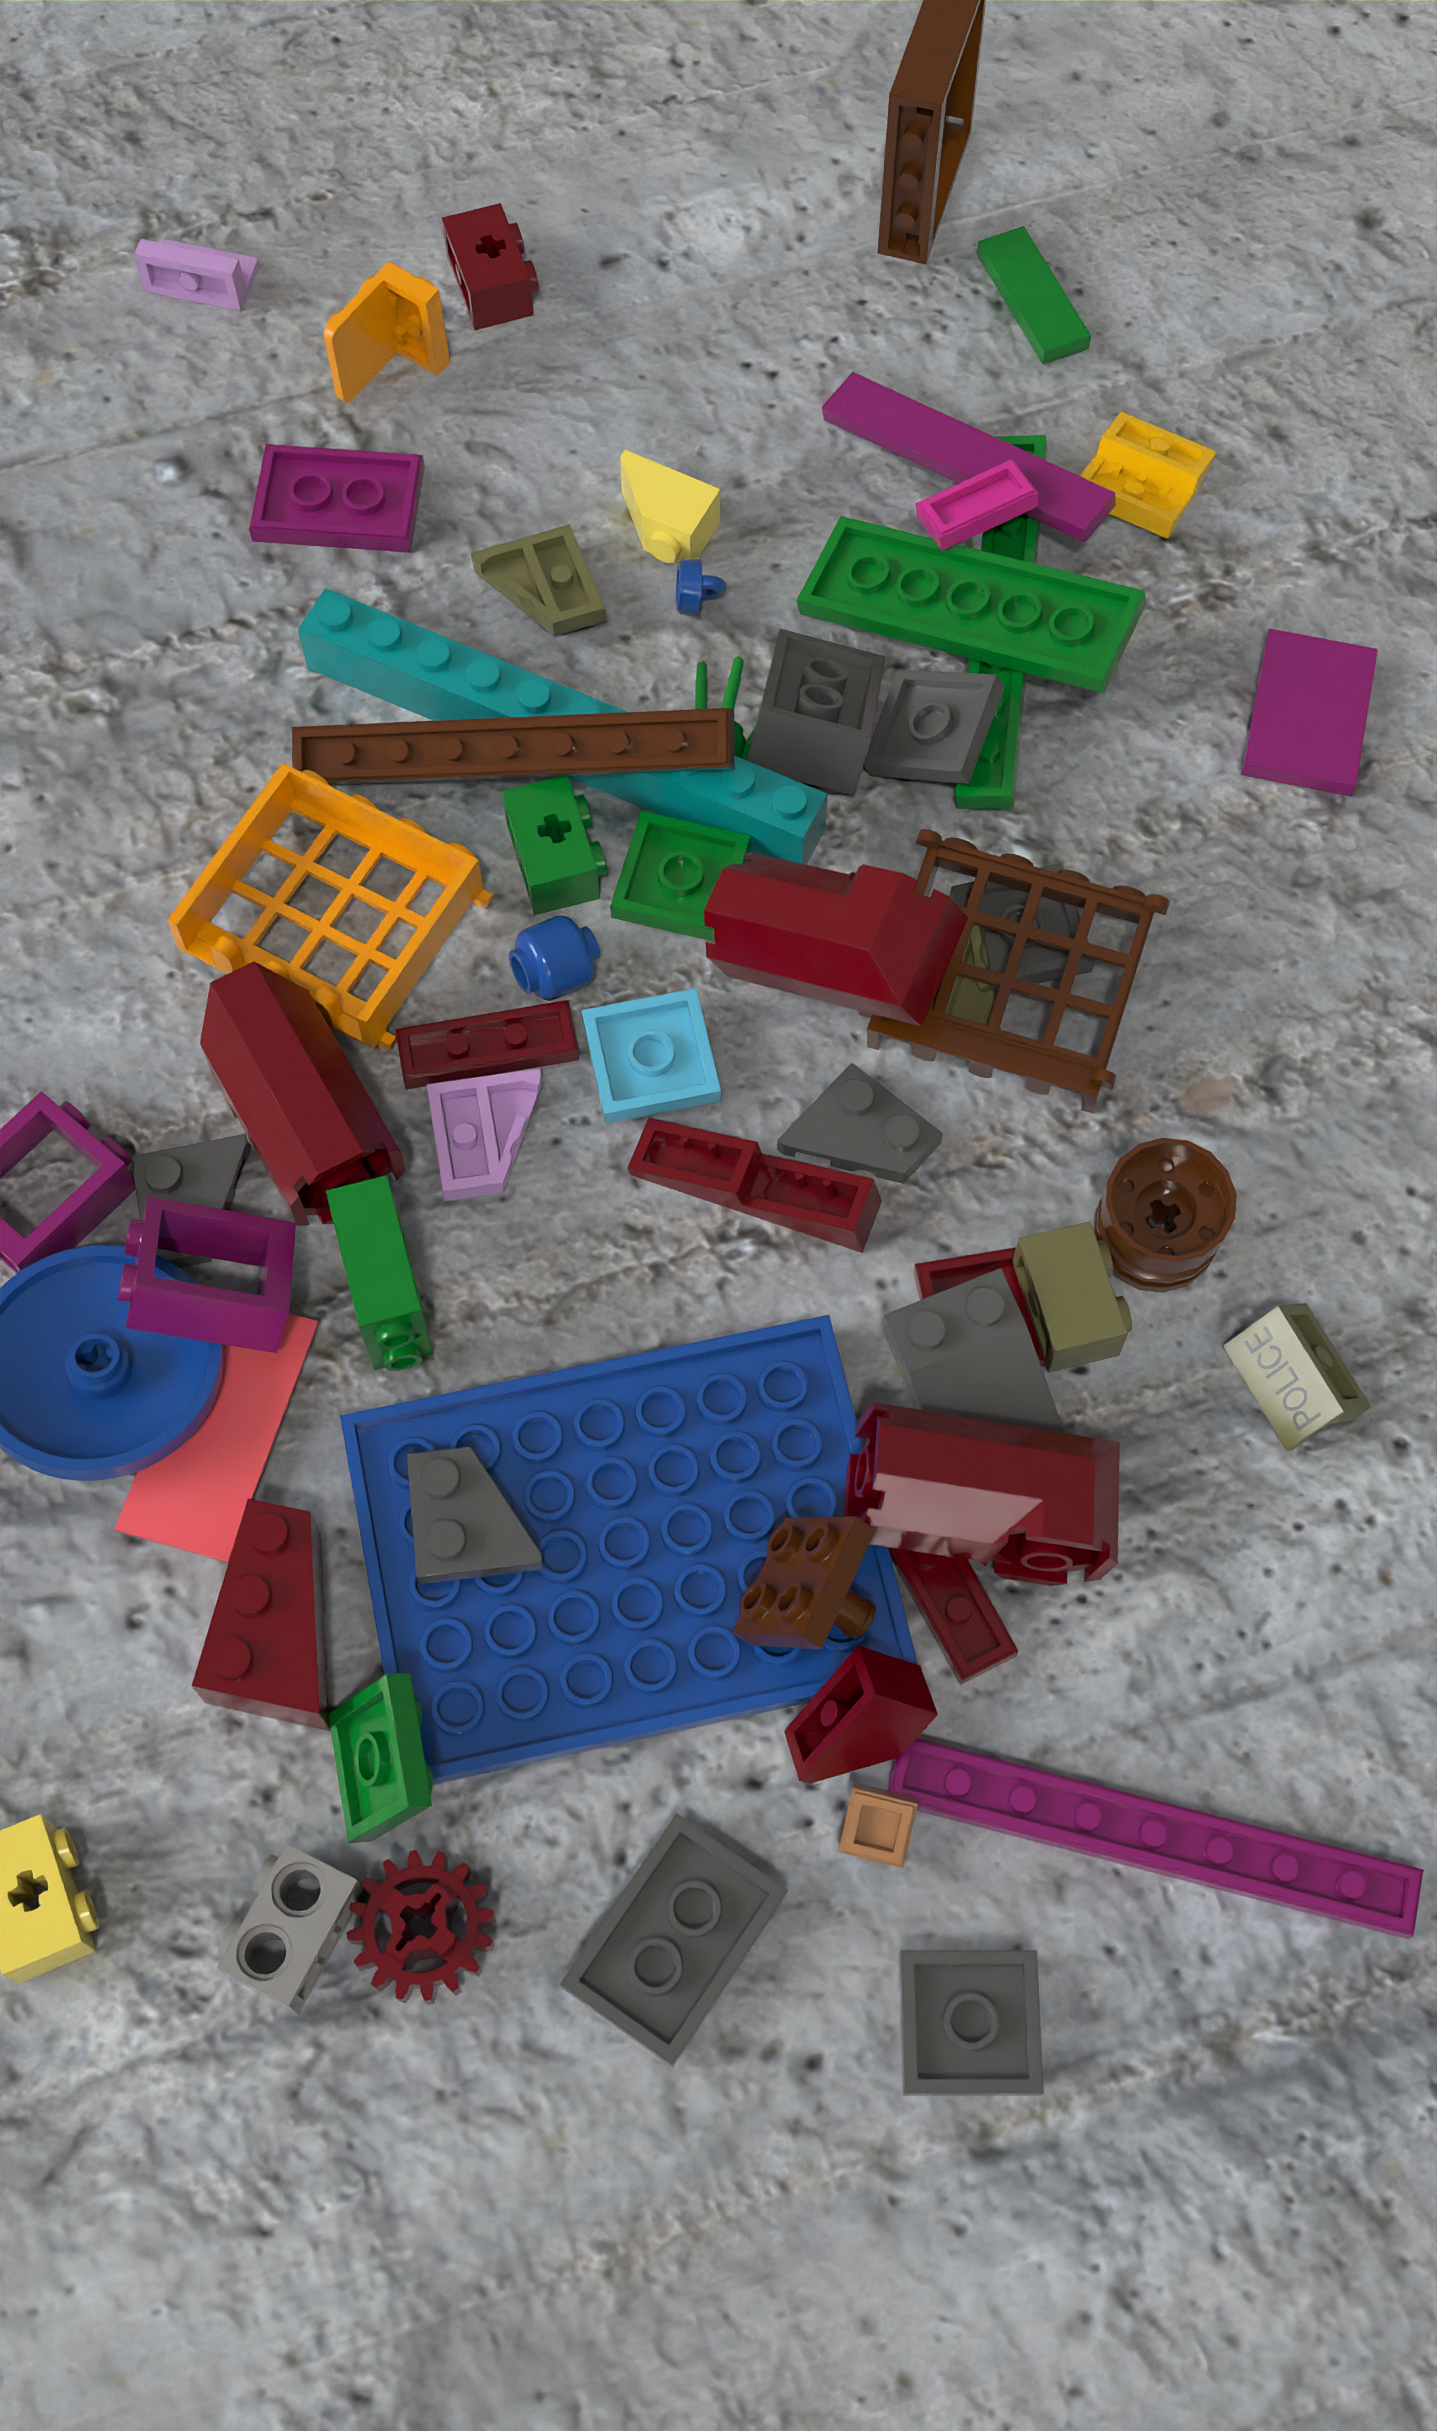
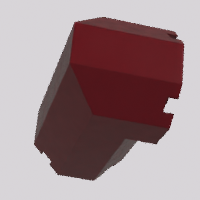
[704,853,969,1026]
[200,961,406,1226]
[844,1402,1120,1586]

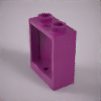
[0,1091,136,1274]
[117,1196,296,1353]

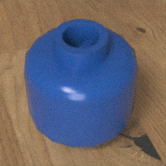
[509,915,600,1001]

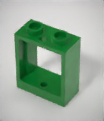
[326,1175,434,1371]

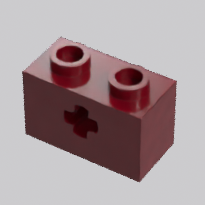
[442,203,539,330]

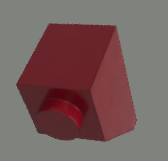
[784,1645,938,1784]

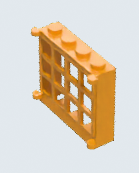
[167,763,494,1050]

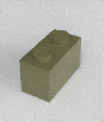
[1012,1221,1132,1373]

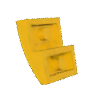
[1080,411,1217,539]

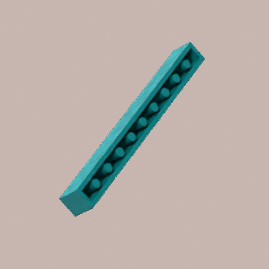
[298,588,828,865]

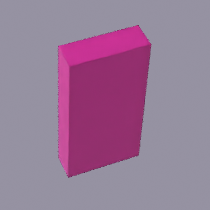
[915,459,1039,551]

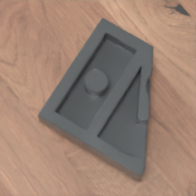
[131,1134,251,1268]

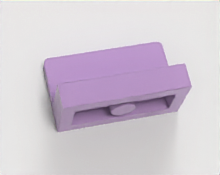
[134,239,259,311]

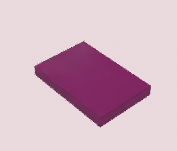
[249,444,425,553]
[1241,628,1378,797]

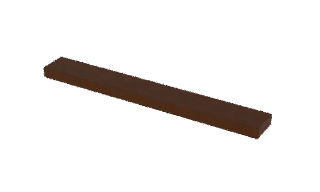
[292,708,735,785]

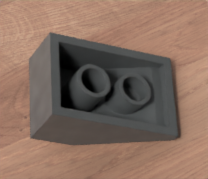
[747,629,885,796]
[882,1268,1065,1433]

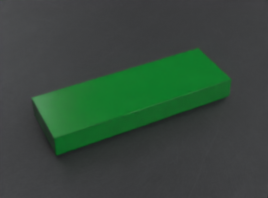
[977,226,1091,364]

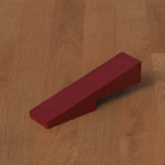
[627,1118,882,1253]

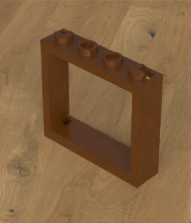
[877,0,986,264]

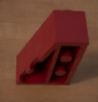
[191,1498,331,1731]

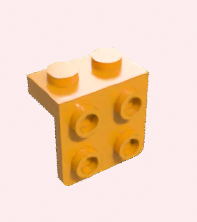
[324,261,450,403]

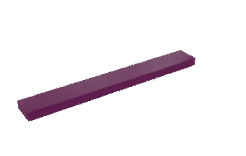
[888,1738,1424,1939]

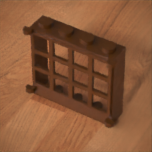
[859,829,1170,1114]

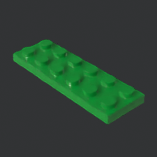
[796,516,1146,693]

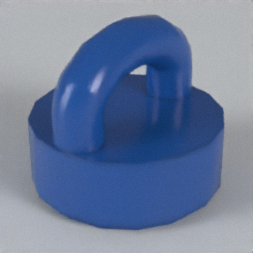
[676,558,727,615]

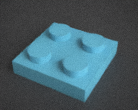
[582,988,721,1124]

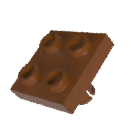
[732,1516,876,1649]

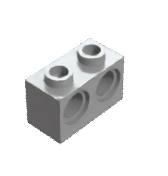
[217,1843,366,2014]

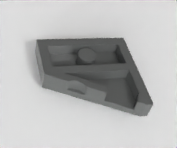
[777,1063,943,1184]
[407,1447,543,1585]

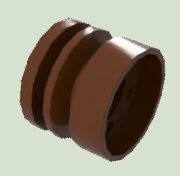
[1093,1138,1237,1293]

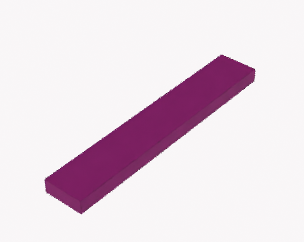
[822,372,1116,543]

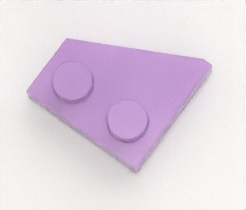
[427,1068,542,1202]

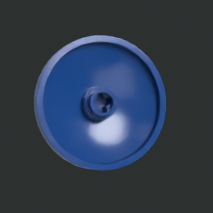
[0,1245,224,1481]

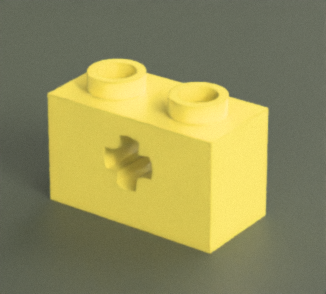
[0,1814,99,1984]

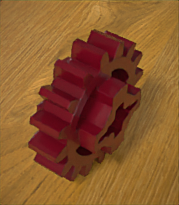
[346,1850,497,2005]

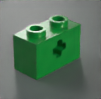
[501,776,607,915]

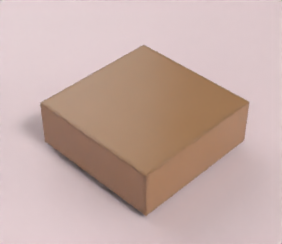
[838,1782,919,1868]

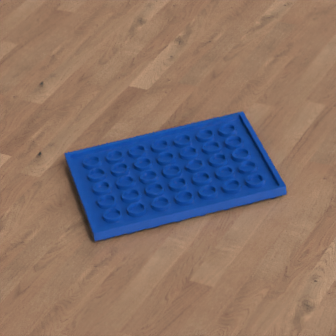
[340,1315,918,1785]

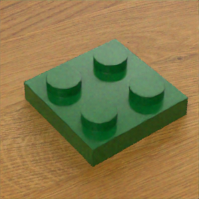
[610,811,751,942]
[328,1673,433,1843]

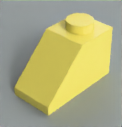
[620,449,720,565]

